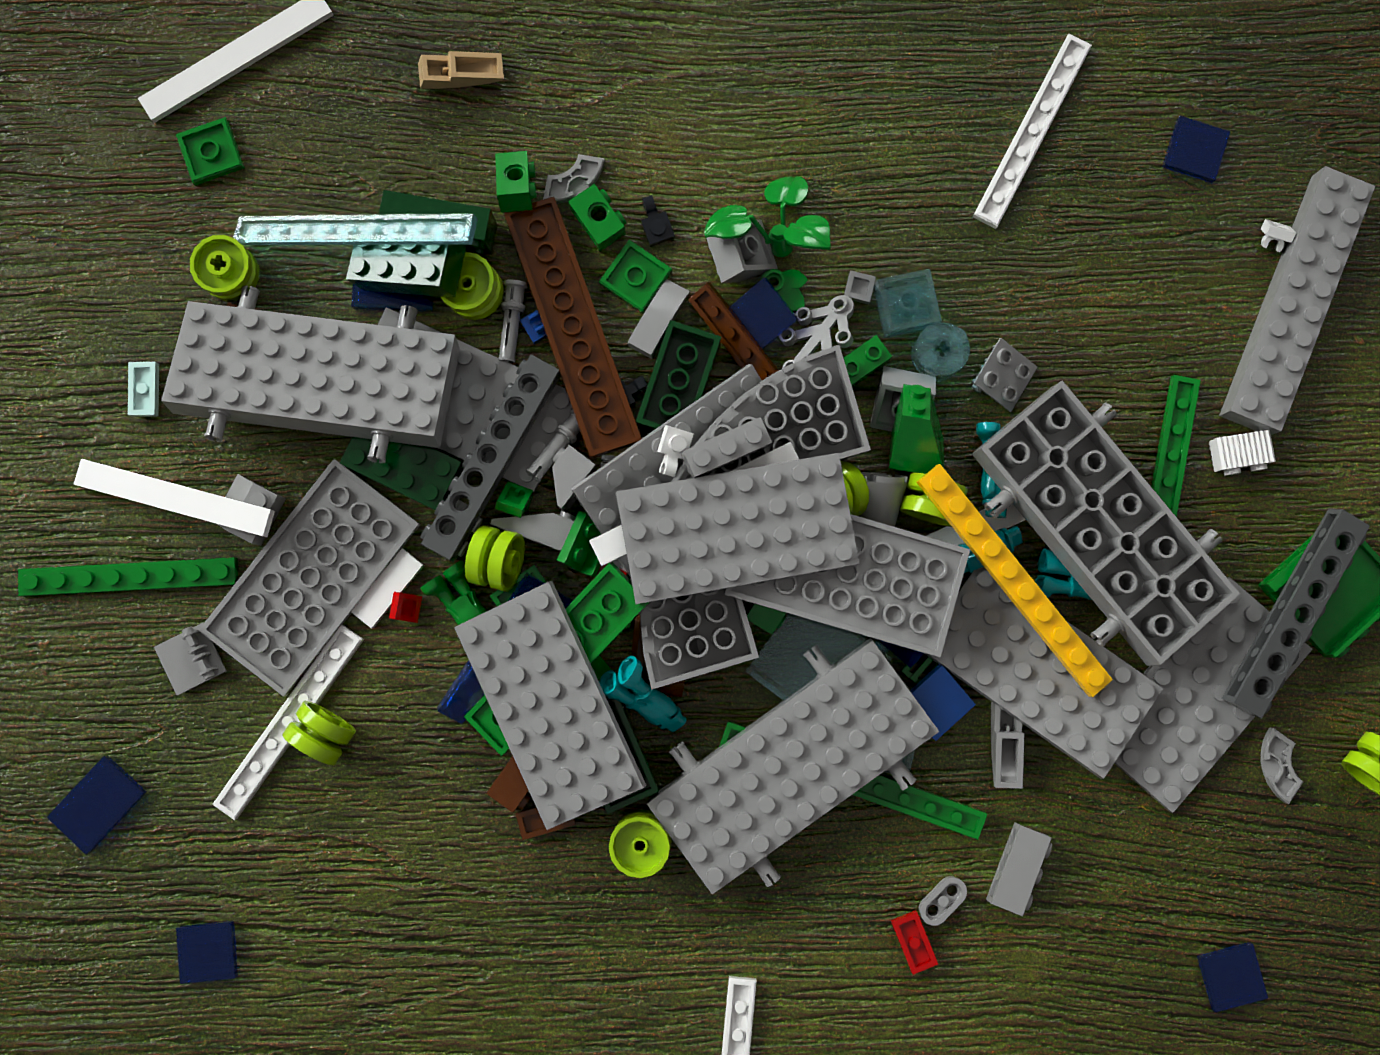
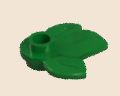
[760,269,808,319]

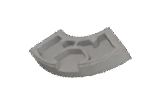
[543,154,605,204]
[1261,727,1303,804]

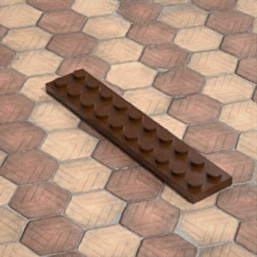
[504,197,642,459]

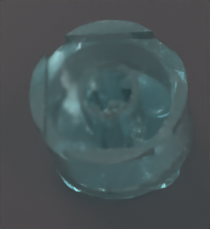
[911,322,970,382]

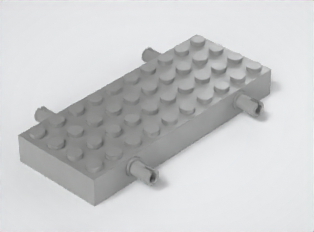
[161,286,460,463]
[972,380,1240,666]
[647,638,939,894]

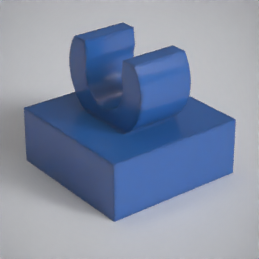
[520,310,547,345]

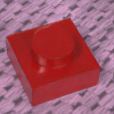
[389,592,422,623]

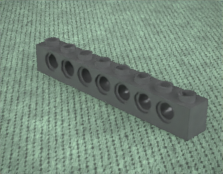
[421,355,561,563]
[1222,509,1370,719]

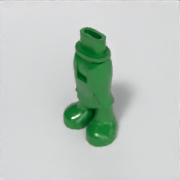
[420,560,487,625]

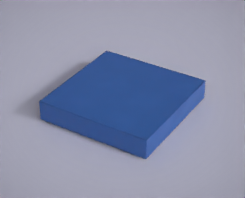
[910,664,976,741]

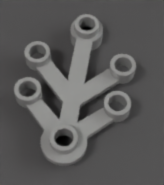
[779,295,854,368]

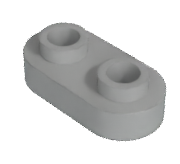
[918,876,967,926]

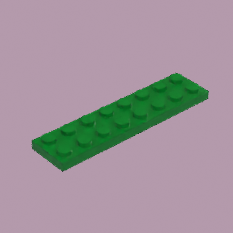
[464,562,651,756]

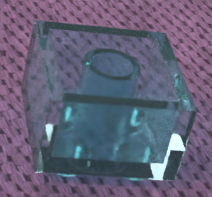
[873,269,942,339]

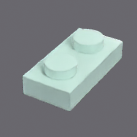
[128,362,159,417]

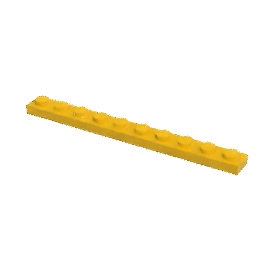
[916,464,1113,697]

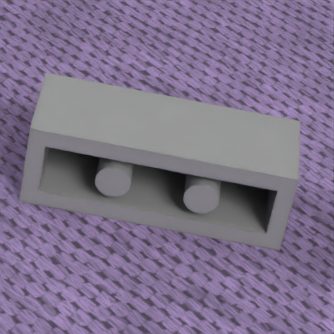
[682,417,772,478]
[986,822,1052,916]

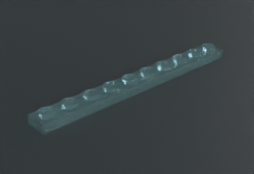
[233,214,478,245]

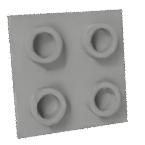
[971,338,1037,412]
[154,623,226,696]

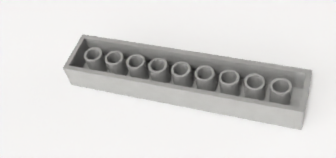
[1219,166,1375,435]

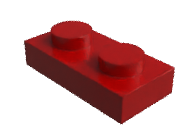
[890,910,938,975]

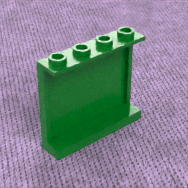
[1258,534,1380,658]

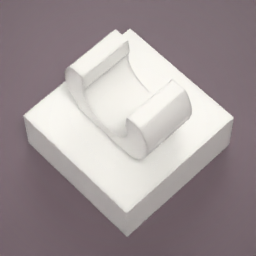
[1261,219,1296,252]

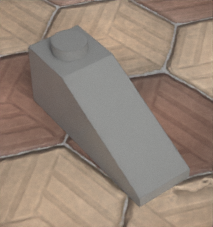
[490,511,576,551]

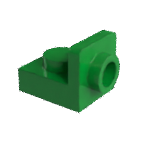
[495,481,533,518]

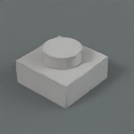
[844,270,876,305]

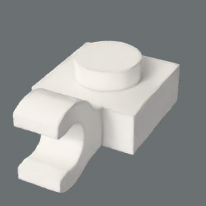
[657,425,694,477]

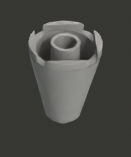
[860,472,909,527]

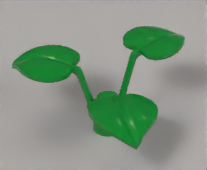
[704,176,831,257]

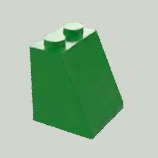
[889,384,944,474]

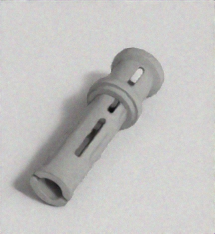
[498,279,528,363]
[526,408,580,482]

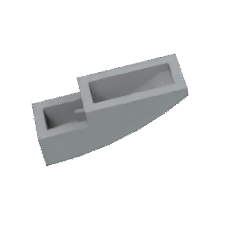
[628,279,690,359]
[991,702,1024,789]

